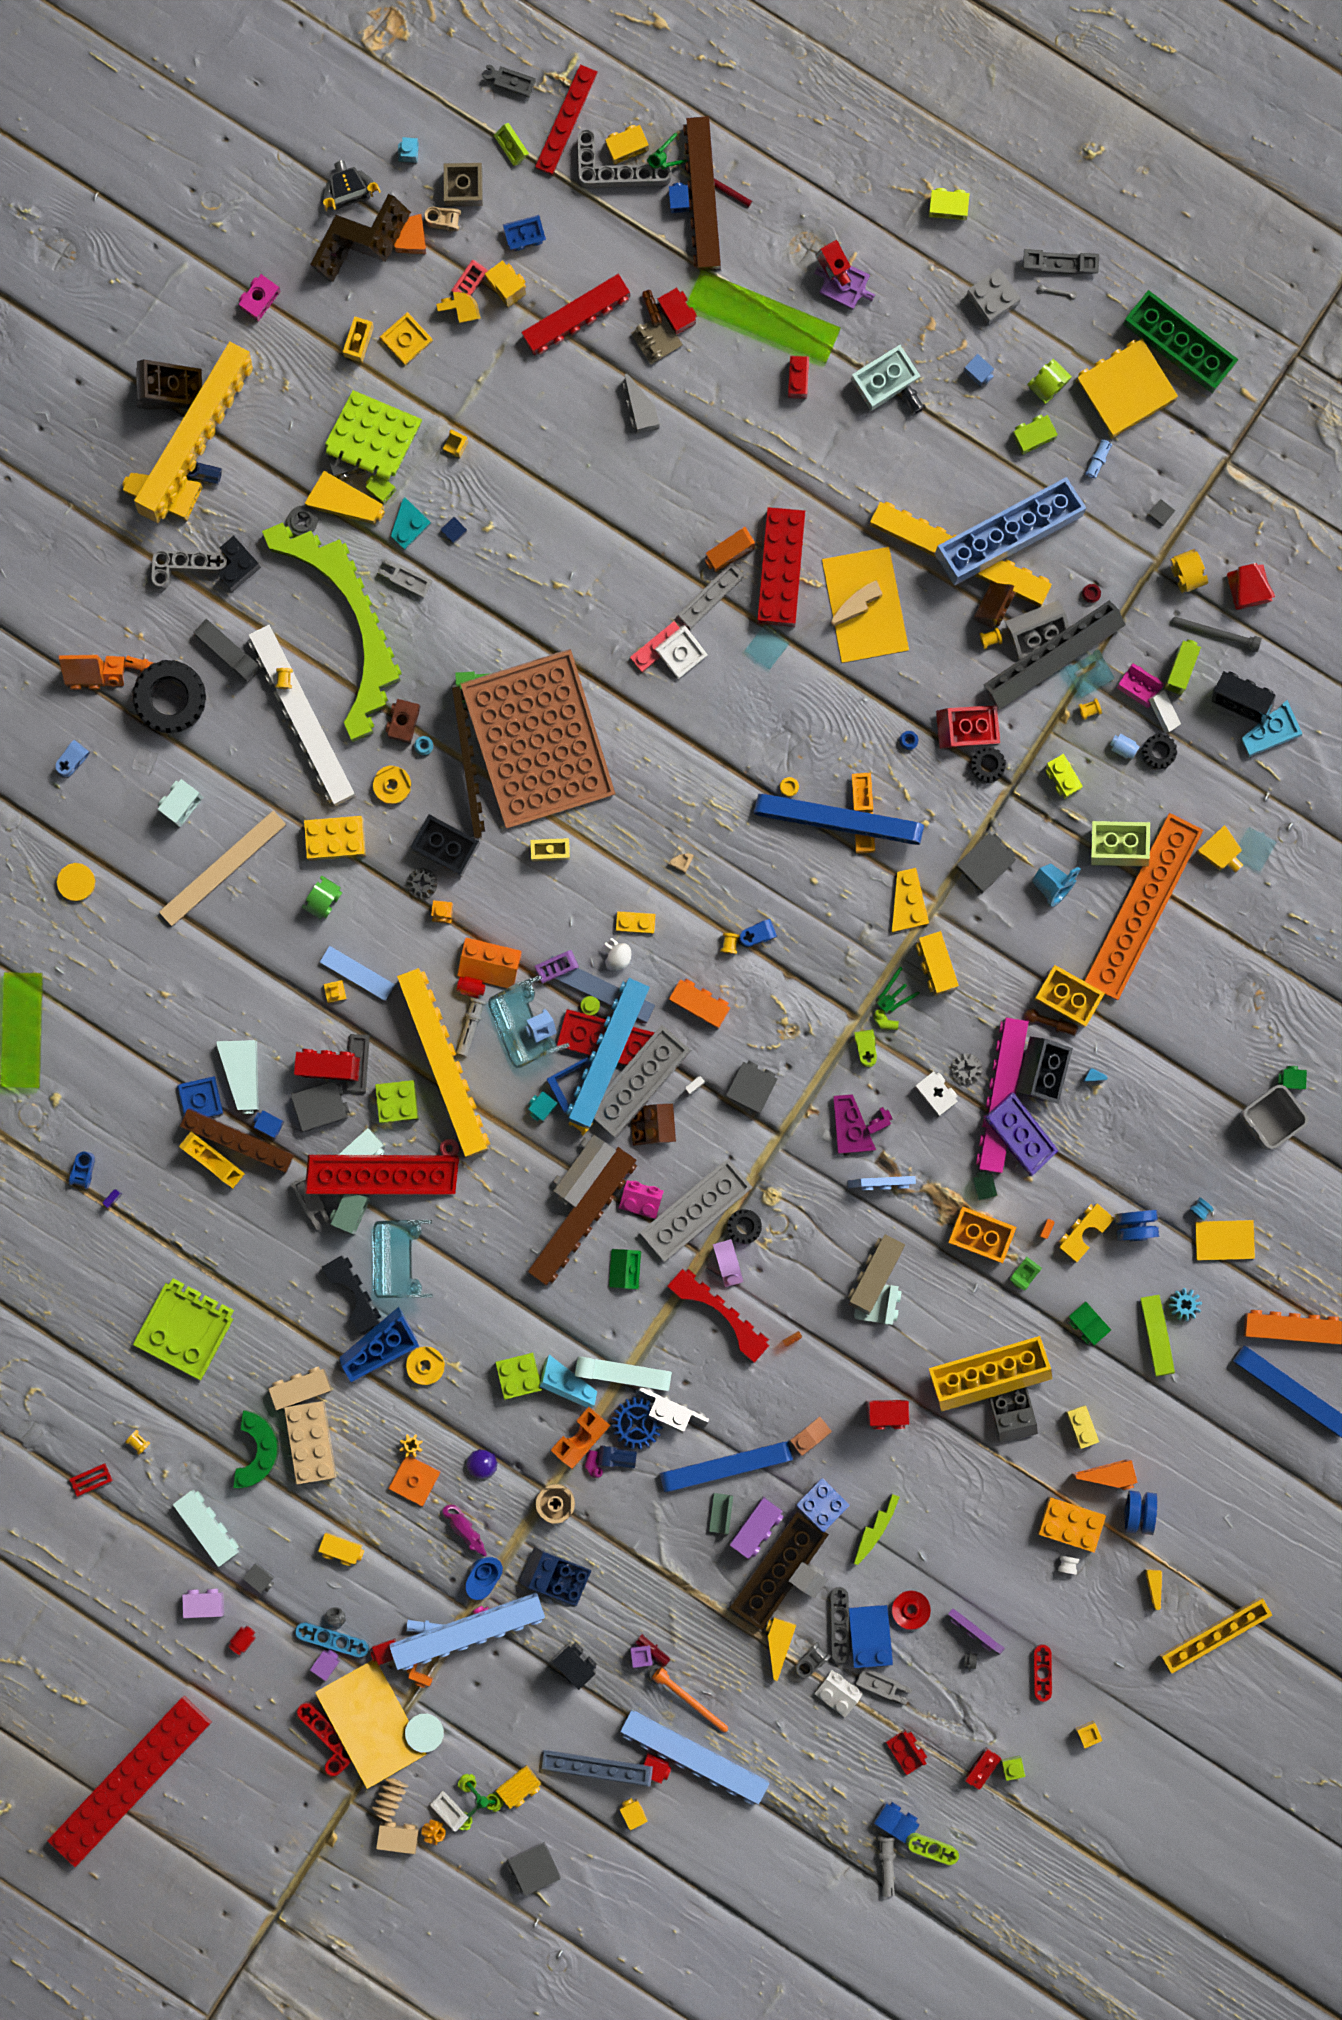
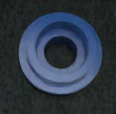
[899,731,919,750]

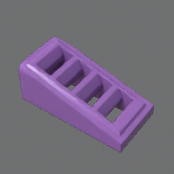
[534,950,579,983]

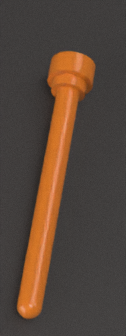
[652,1667,728,1732]

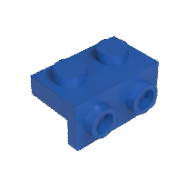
[503,215,546,251]

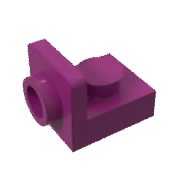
[867,1107,893,1135]

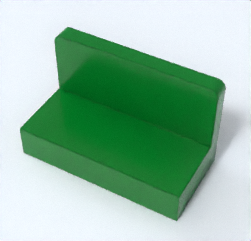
[609,1249,641,1289]

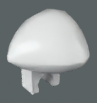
[602,938,632,971]

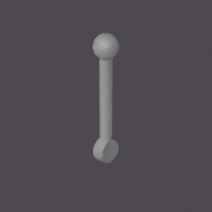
[1038,285,1077,299]

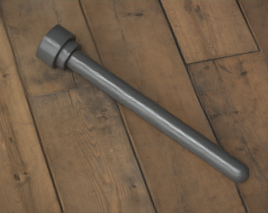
[1171,617,1262,652]

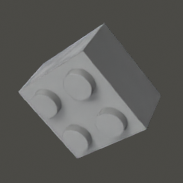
[967,268,1021,325]

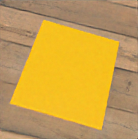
[822,547,909,663]
[315,1660,427,1789]

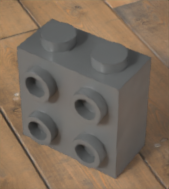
[726,1060,778,1114]
[507,1841,561,1896]

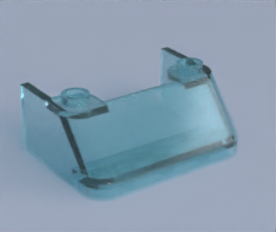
[488,975,569,1068]
[373,1220,433,1298]

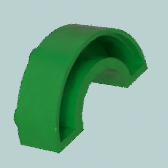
[233,1410,279,1488]

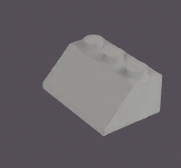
[1005,600,1069,660]

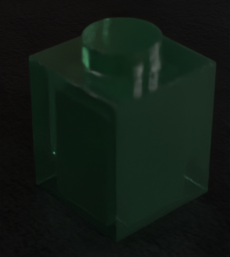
[972,1171,998,1201]

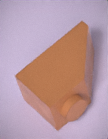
[790,1417,832,1456]

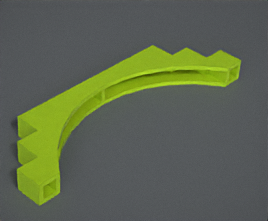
[262,522,402,742]

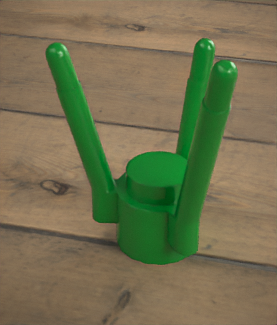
[647,133,688,169]
[876,967,920,1013]

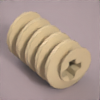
[371,1778,409,1822]

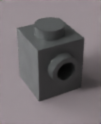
[243,1563,275,1593]

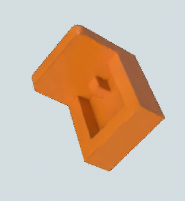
[103,656,125,687]
[406,1663,433,1688]

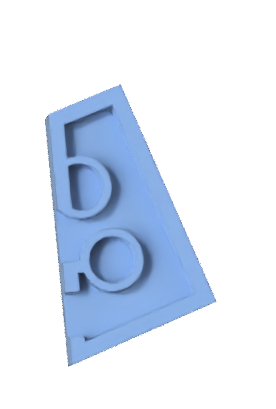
[848,1176,916,1191]

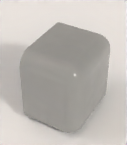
[1240,1085,1308,1150]

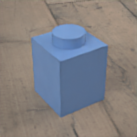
[964,354,994,386]

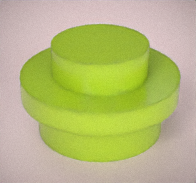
[581,996,600,1015]

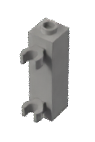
[553,1135,616,1207]

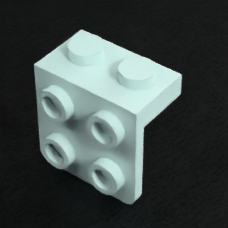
[854,1285,901,1325]

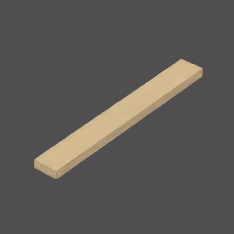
[159,810,286,927]

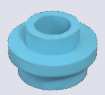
[414,736,433,755]

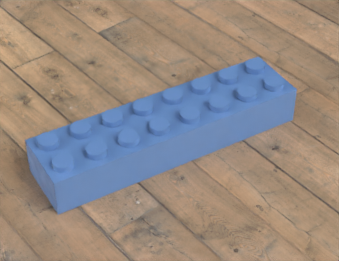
[935,477,1086,585]

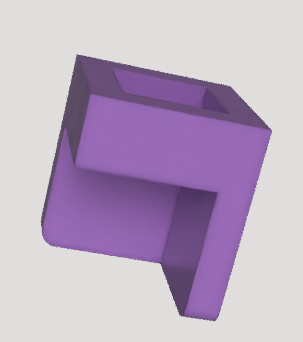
[630,1645,653,1668]

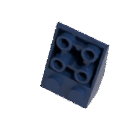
[519,1546,592,1606]

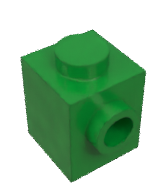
[1277,1066,1307,1090]

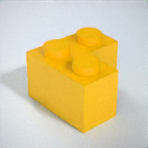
[485,260,526,308]

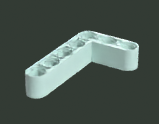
[575,1356,672,1391]

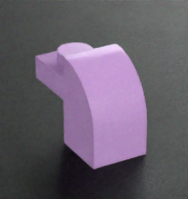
[713,1239,743,1287]

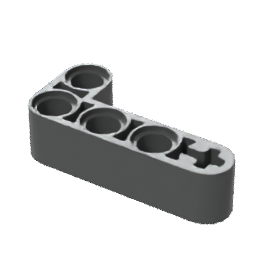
[193,619,260,682]

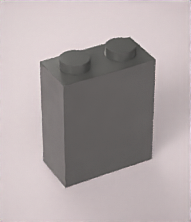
[956,832,1016,893]
[291,1081,350,1132]

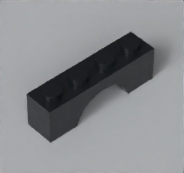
[322,1255,381,1334]

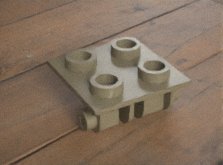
[631,313,683,365]

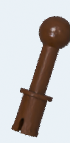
[1024,1008,1079,1036]

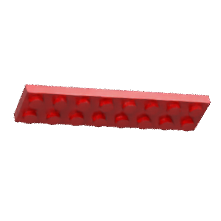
[304,1155,459,1194]

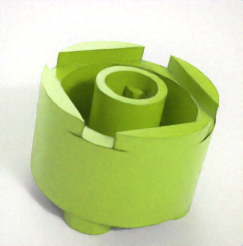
[1027,359,1072,404]

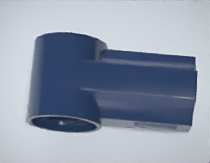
[186,461,222,485]
[598,1445,637,1468]

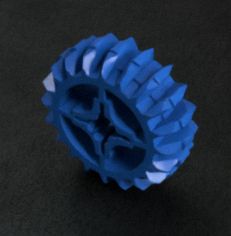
[611,1397,663,1449]

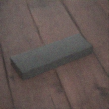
[346,1034,370,1093]

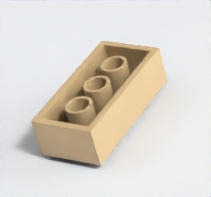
[284,1401,337,1484]

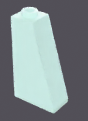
[217,1040,259,1114]

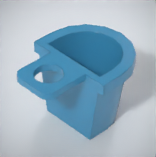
[1032,863,1081,907]

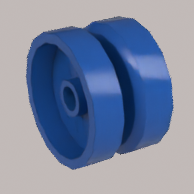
[1114,1210,1160,1242]
[1124,1490,1157,1535]

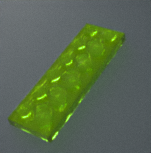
[1,972,43,1088]

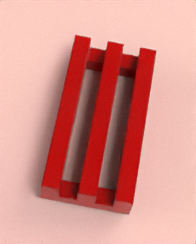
[69,1463,113,1496]

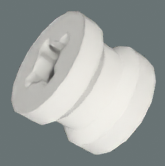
[1058,1555,1079,1574]

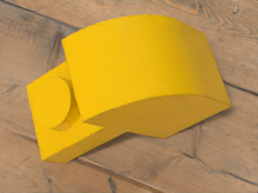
[436,292,481,323]

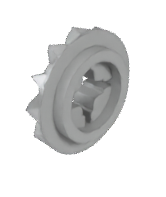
[952,1054,982,1084]

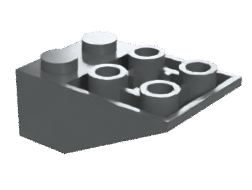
[989,1387,1038,1443]

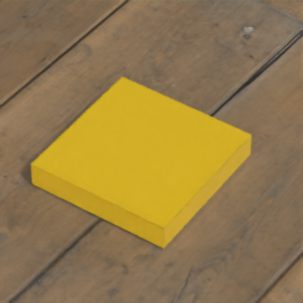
[379,312,433,366]

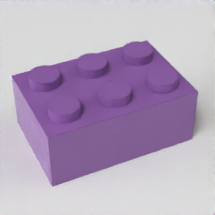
[729,1496,783,1559]

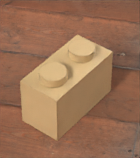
[376,1821,419,1854]

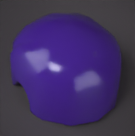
[466,1449,498,1479]

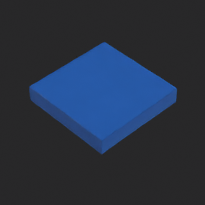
[177,1076,224,1117]

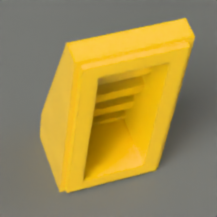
[1145,1569,1162,1610]

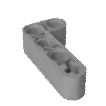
[152,550,229,589]

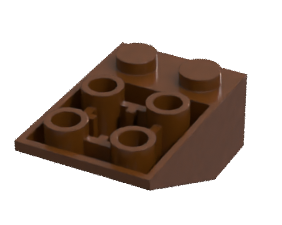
[973,582,1015,629]

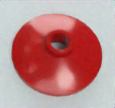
[892,1590,931,1630]

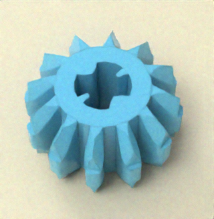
[1169,1288,1202,1321]

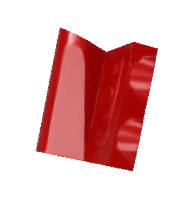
[1227,563,1275,610]

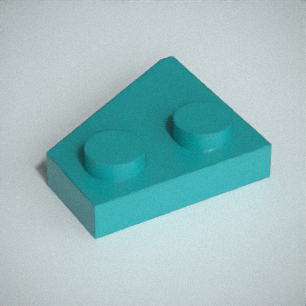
[391,497,431,550]

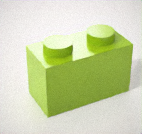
[1012,415,1058,455]

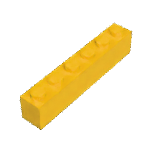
[1160,1597,1272,1674]

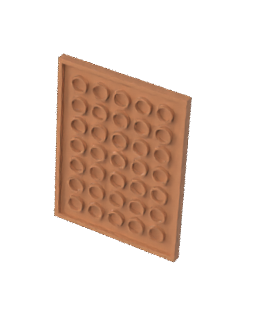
[460,649,615,828]

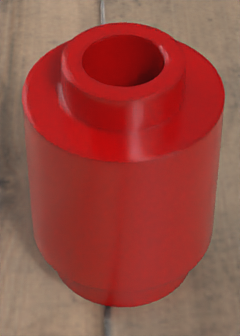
[457,976,486,999]
[228,1625,256,1655]

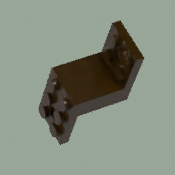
[310,194,411,282]

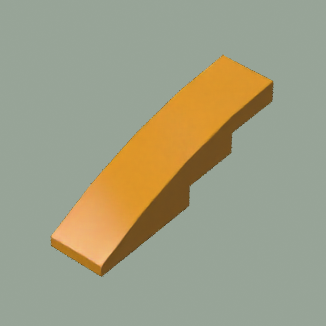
[852,773,875,853]

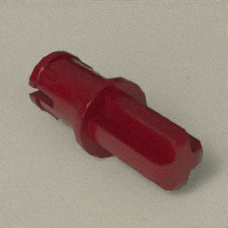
[634,1634,670,1667]

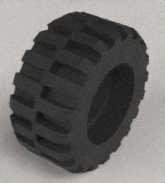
[132,660,206,733]

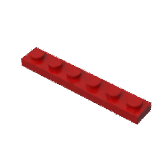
[535,64,598,176]

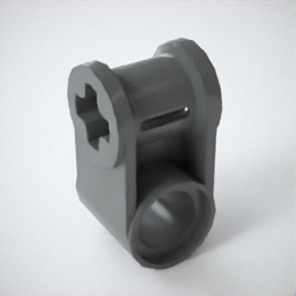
[795,1642,831,1678]

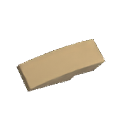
[831,580,882,626]

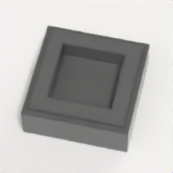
[1148,499,1175,526]

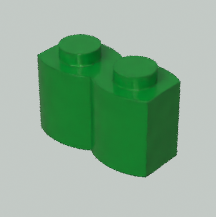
[1068,1301,1111,1345]

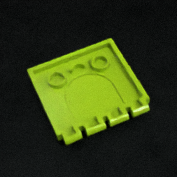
[325,390,422,480]
[133,1278,234,1380]

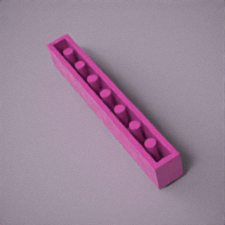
[976,1017,1029,1173]

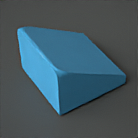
[1083,1068,1108,1082]

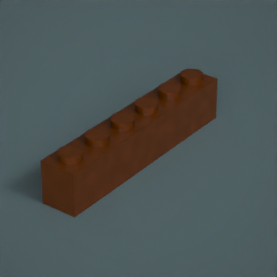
[180,1108,295,1173]

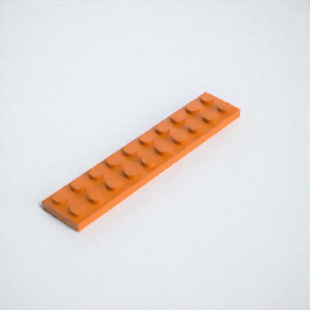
[1085,813,1203,1001]

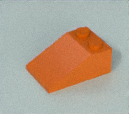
[59,655,105,690]
[1072,1459,1138,1490]

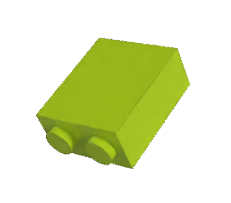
[1163,639,1201,695]

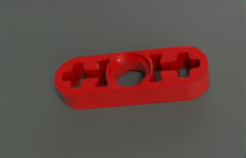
[1033,1644,1052,1702]

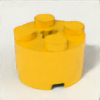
[1170,549,1208,593]

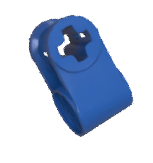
[739,919,777,947]
[69,1151,95,1189]

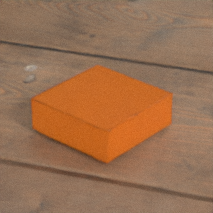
[1039,1219,1055,1239]

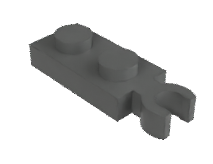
[483,65,536,98]

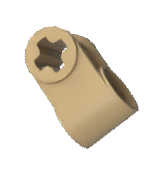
[425,207,461,231]

